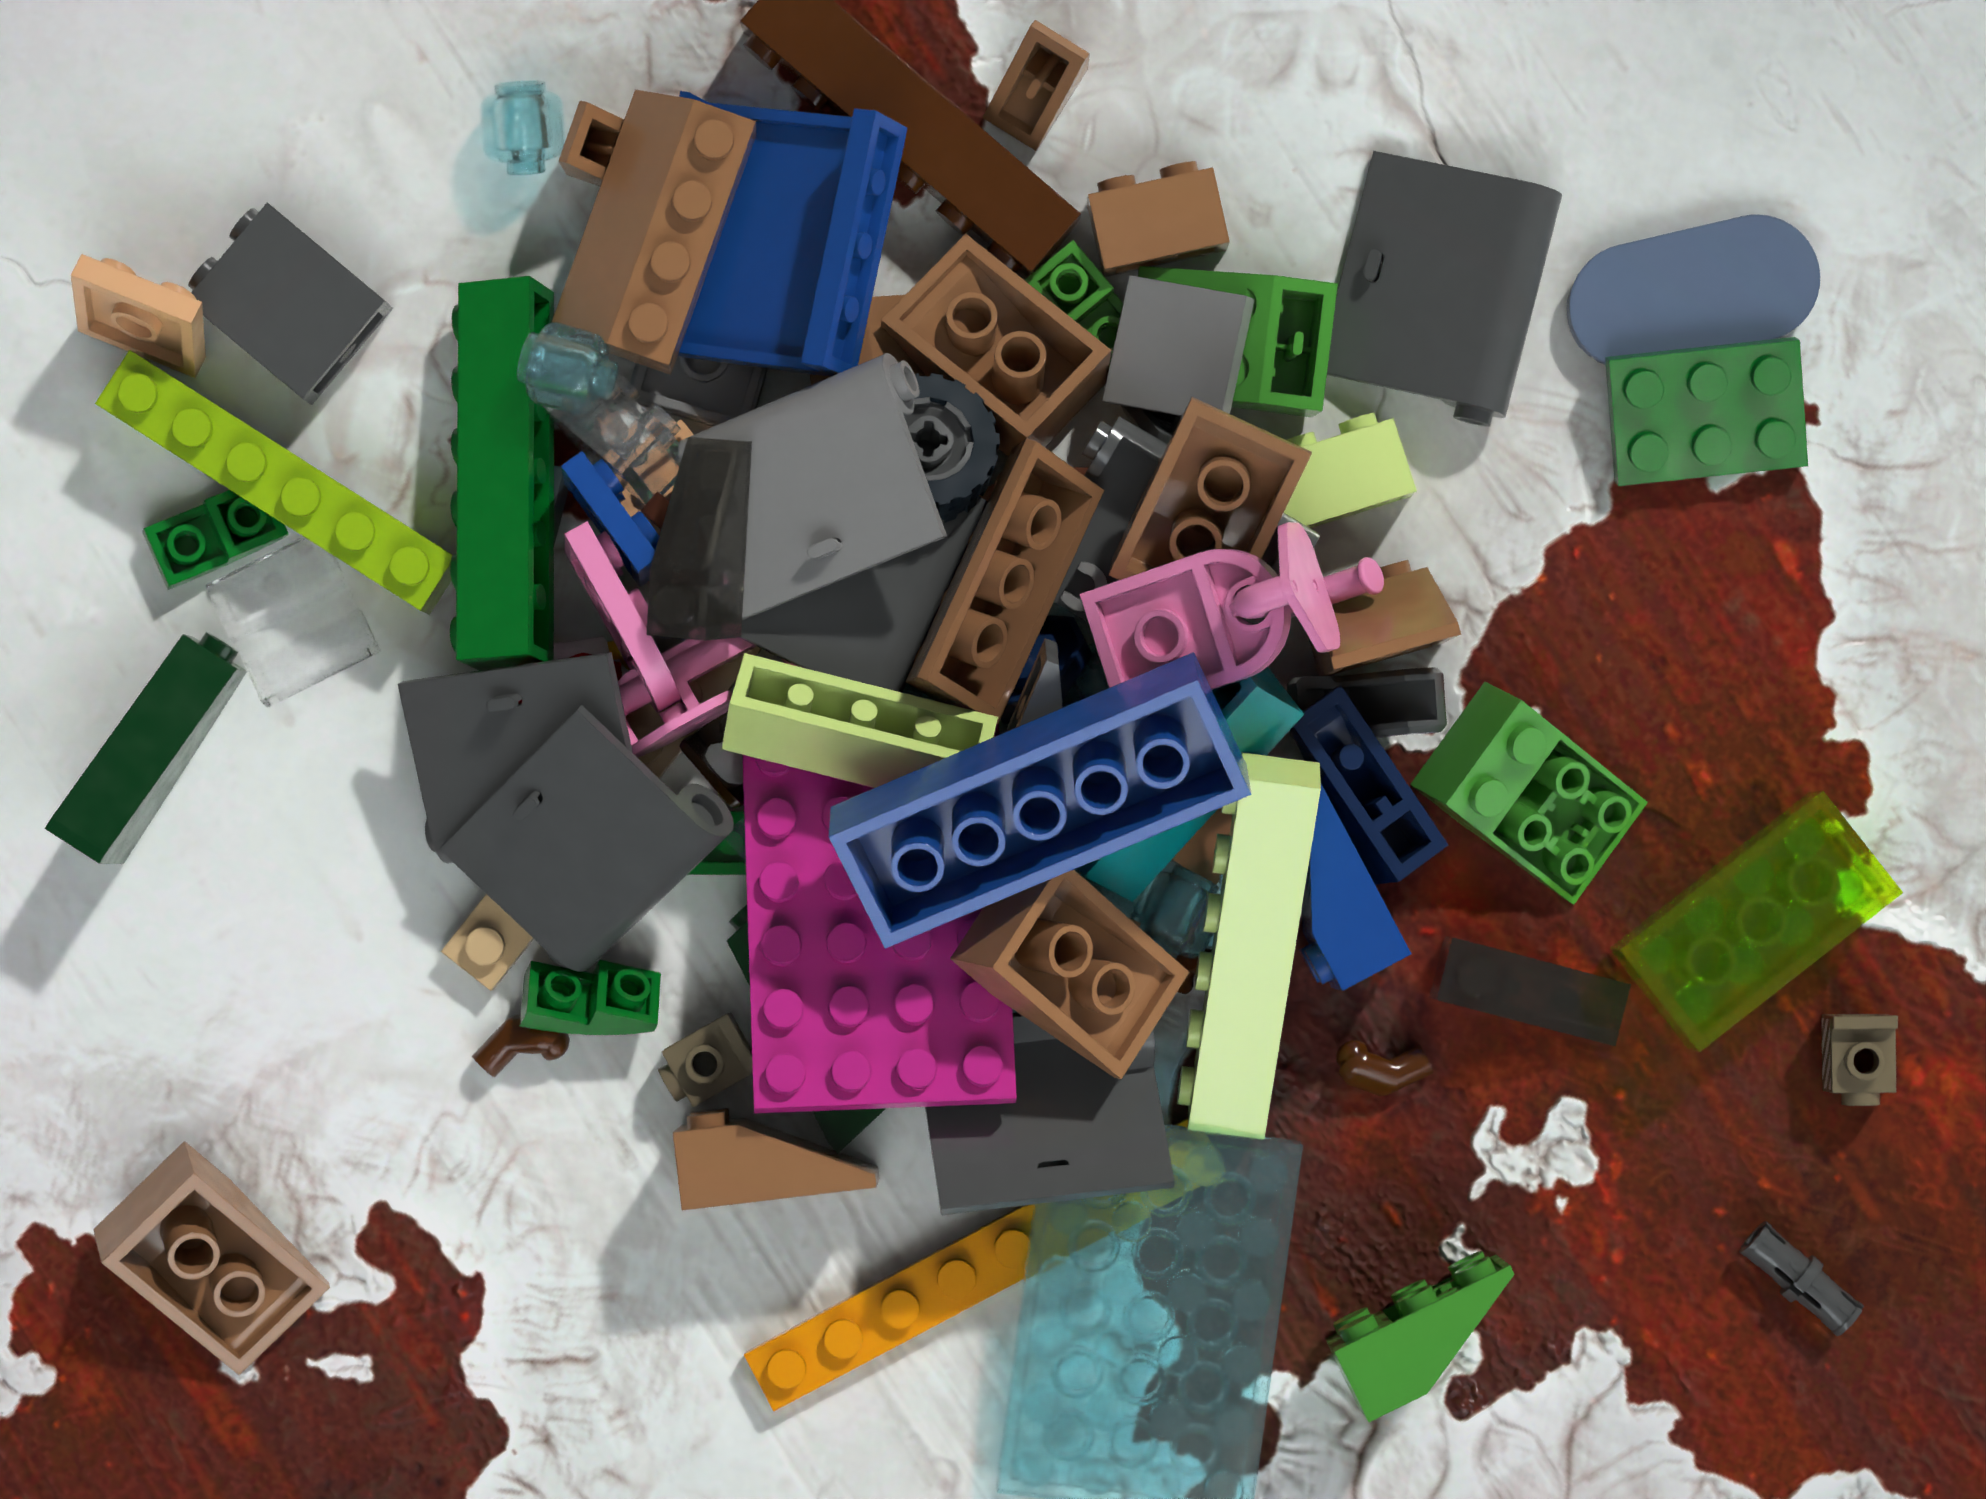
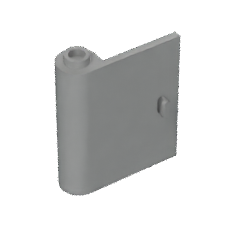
[678,353,947,621]

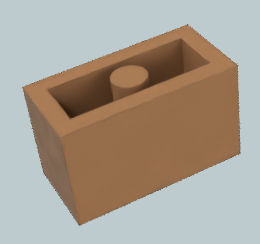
[1087,161,1230,277]

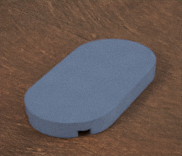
[1567,214,1820,366]

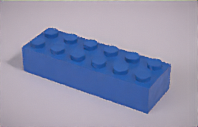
[828,652,1251,949]

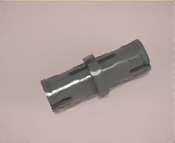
[1739,1221,1864,1336]

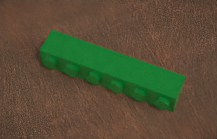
[450,276,554,670]

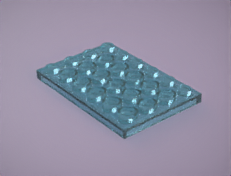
[996,1124,1303,1499]

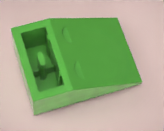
[1137,266,1338,418]
[1410,682,1648,905]
[1325,1251,1514,1422]

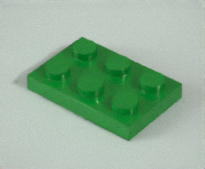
[1605,337,1808,486]

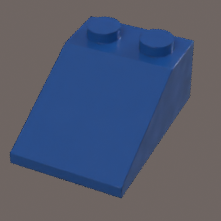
[1299,784,1412,991]

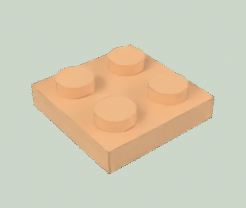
[71,254,206,378]

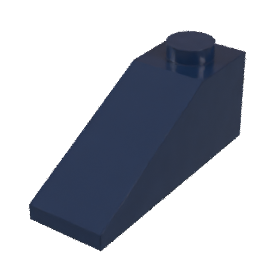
[1290,685,1448,885]

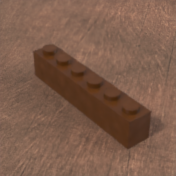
[740,0,1081,277]

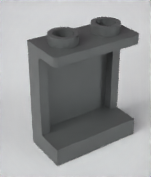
[188,202,393,405]

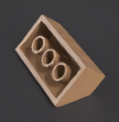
[549,90,756,375]
[906,438,1104,724]

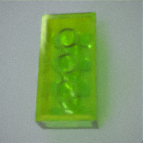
[1609,791,1903,1052]

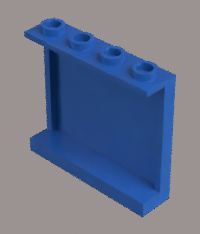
[678,91,908,377]

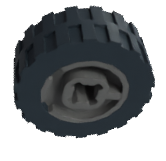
[905,373,1000,523]

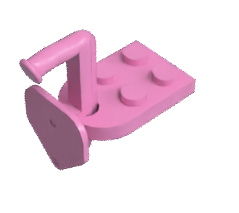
[564,521,796,758]
[1080,522,1384,690]

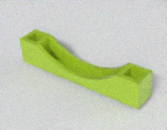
[95,350,453,615]

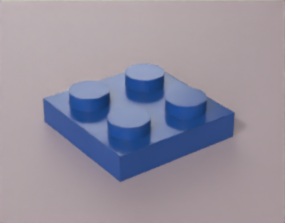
[561,451,663,587]

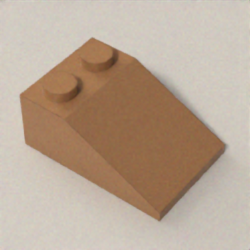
[881,233,1111,457]
[1109,397,1312,580]
[1308,560,1461,676]
[950,870,1190,1079]
[673,1108,880,1211]
[93,1141,330,1375]

